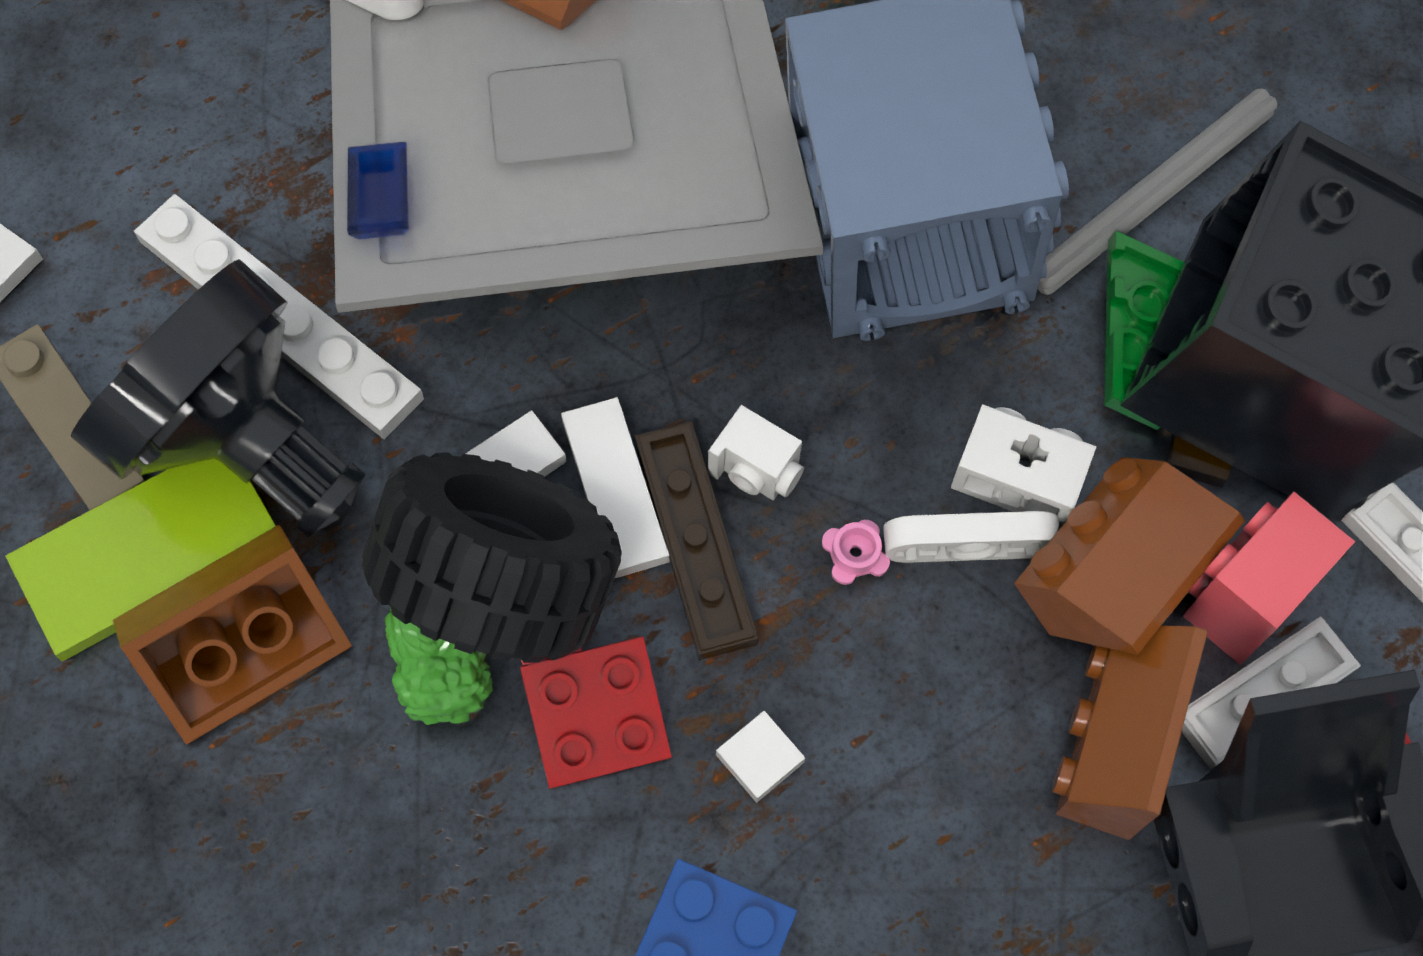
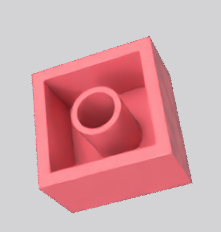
[1183,492,1355,665]

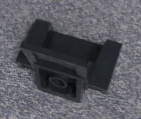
[1154,669,1423,956]

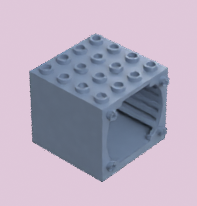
[785,0,1069,341]

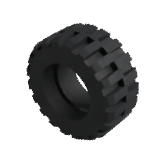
[362,452,622,663]

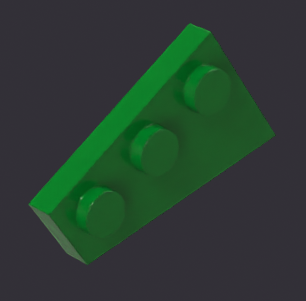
[1104,230,1184,430]

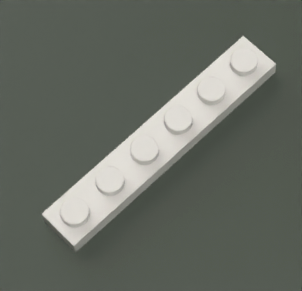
[134,194,424,440]

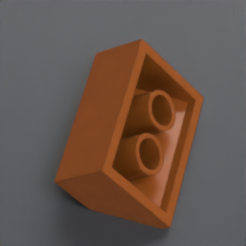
[1014,457,1245,655]
[113,525,352,745]
[1051,626,1208,840]

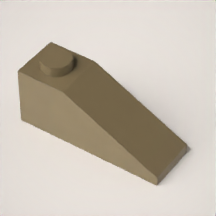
[0,324,145,510]

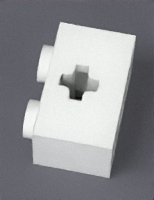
[951,404,1097,529]

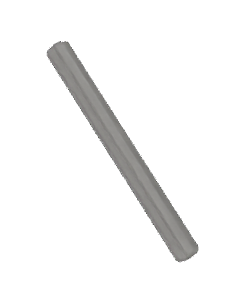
[1038,88,1278,295]

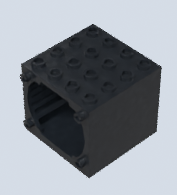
[1120,120,1423,518]

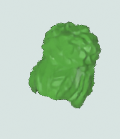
[384,607,493,725]

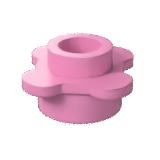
[822,520,890,585]

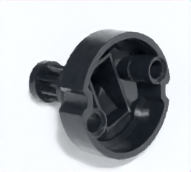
[71,259,366,537]

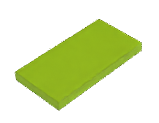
[5,459,276,662]

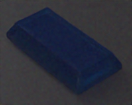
[347,142,409,240]

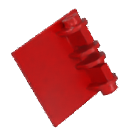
[520,636,672,789]

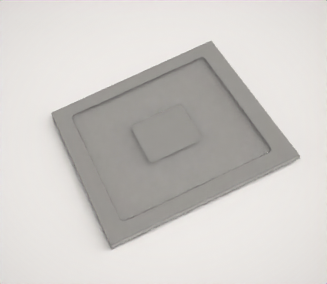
[330,0,823,313]

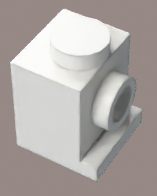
[708,405,804,501]

